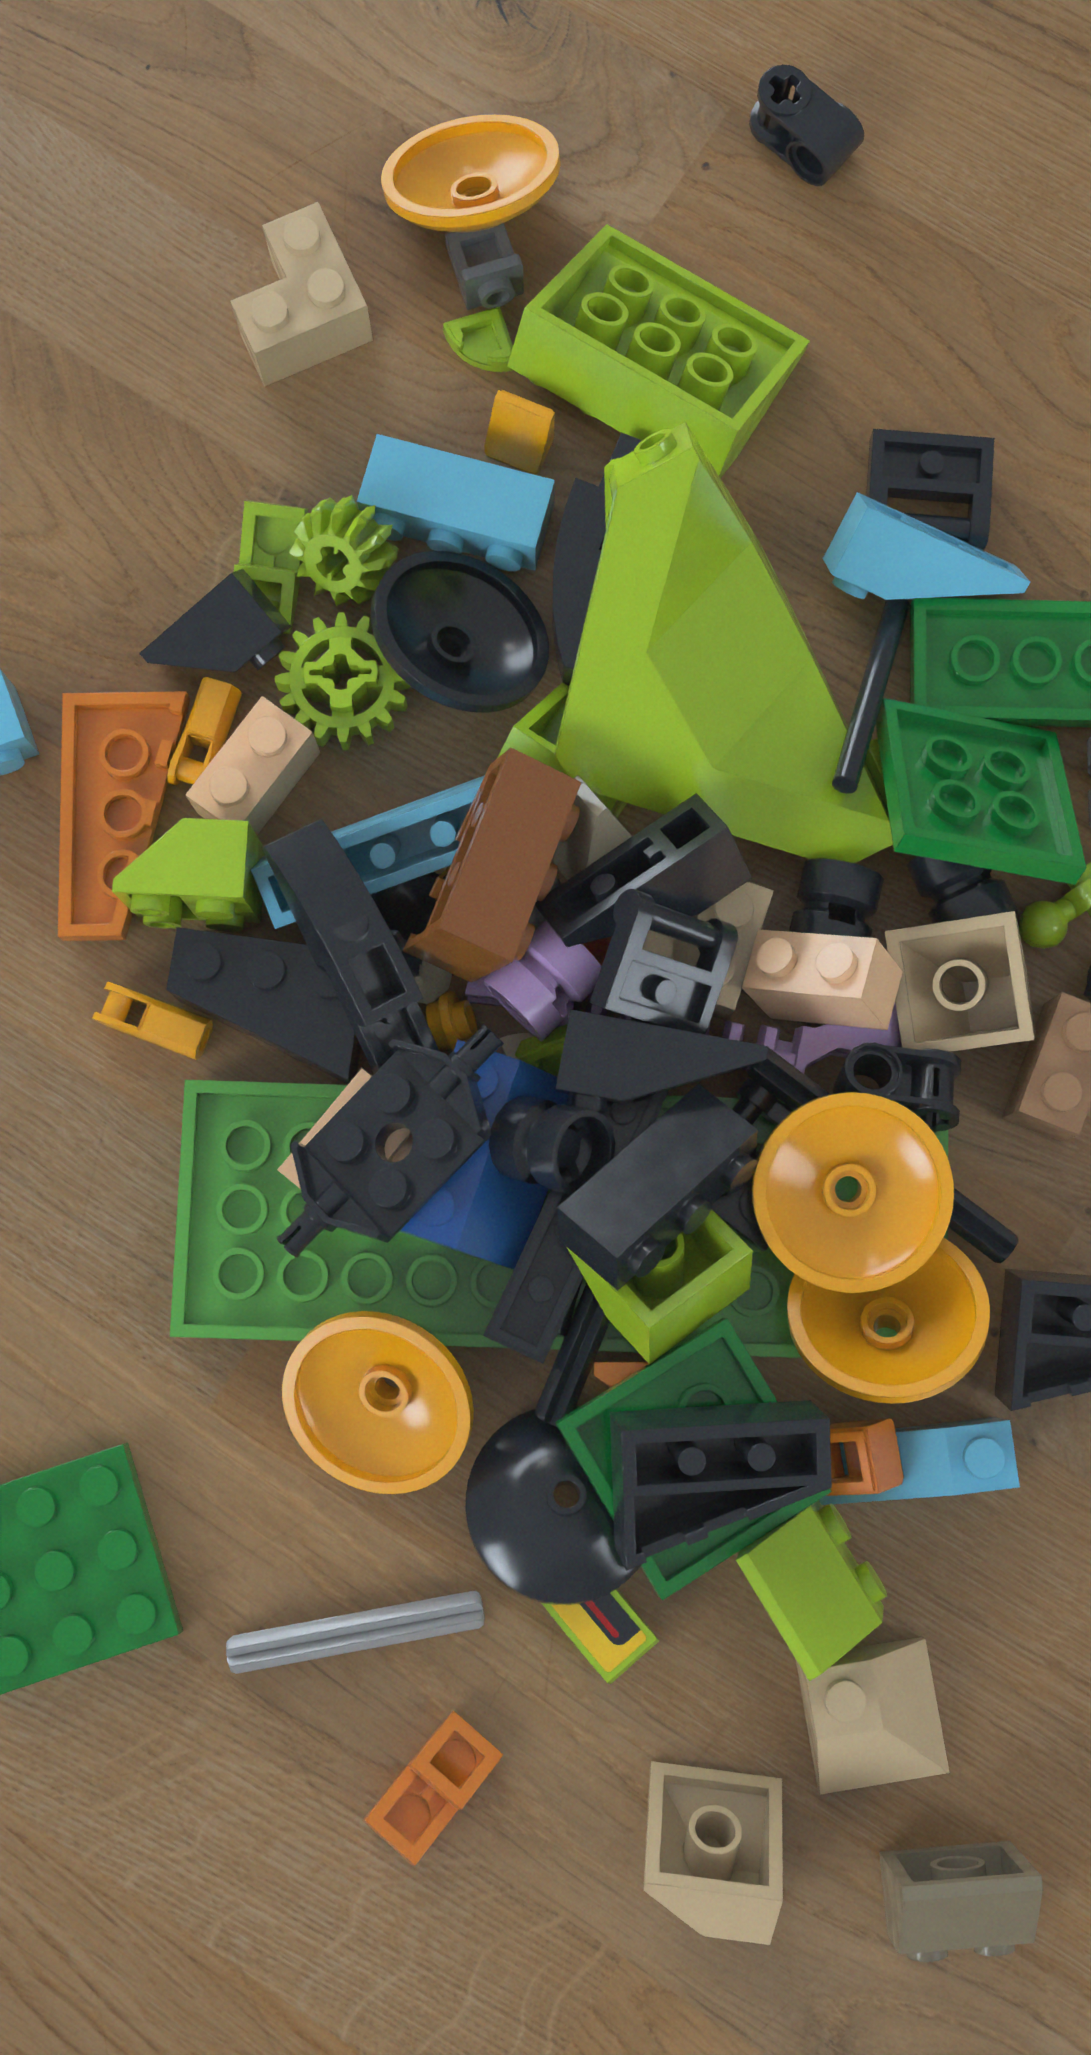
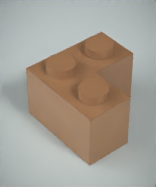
[1001,992,1091,1142]

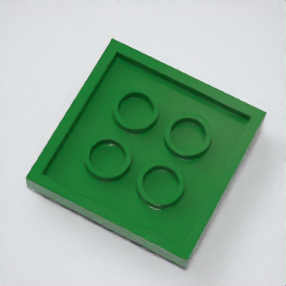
[876,698,1087,885]
[555,1318,832,1600]
[0,1442,184,1695]

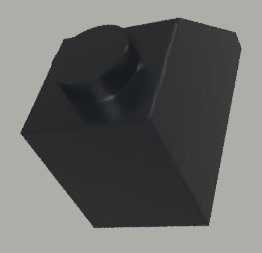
[139,569,291,672]

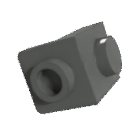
[445,223,524,310]

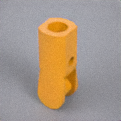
[167,677,242,786]
[92,982,213,1060]

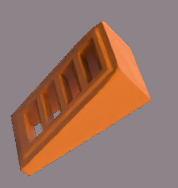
[826,1419,904,1496]

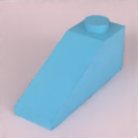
[823,492,1030,600]
[819,1417,1020,1505]

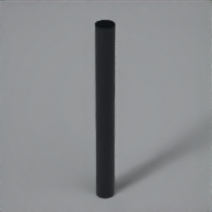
[832,599,910,794]

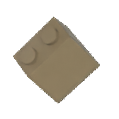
[879,1841,1043,1962]

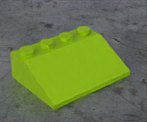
[507,224,810,478]

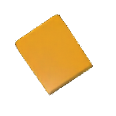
[484,390,555,474]

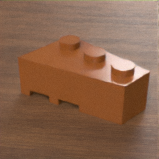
[403,748,581,983]

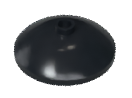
[371,551,549,713]
[465,1406,640,1605]

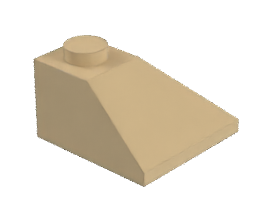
[885,911,1036,1052]
[796,1637,950,1795]
[644,1761,783,1945]

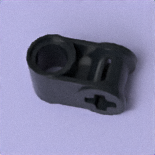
[749,64,864,186]
[833,1042,961,1132]

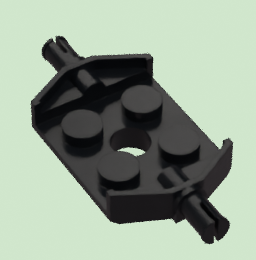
[277,1024,504,1258]

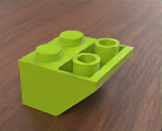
[112,818,265,931]

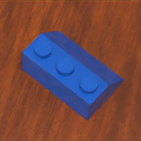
[399,1040,568,1270]

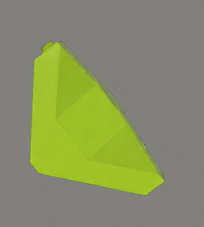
[555,422,893,863]

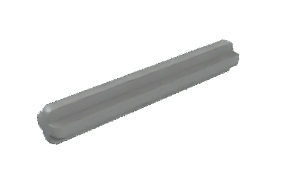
[226,1591,485,1674]

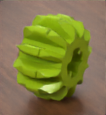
[289,495,399,606]

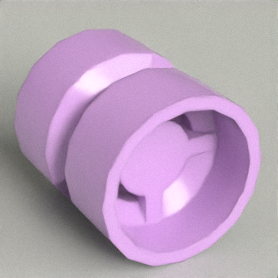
[484,920,602,1041]

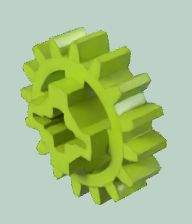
[275,612,411,750]

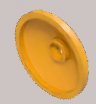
[381,114,561,232]
[752,1092,954,1293]
[787,1237,990,1404]
[282,1311,474,1494]

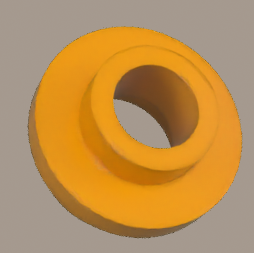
[426,991,477,1052]

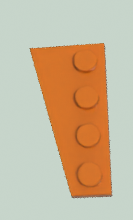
[58,691,190,941]

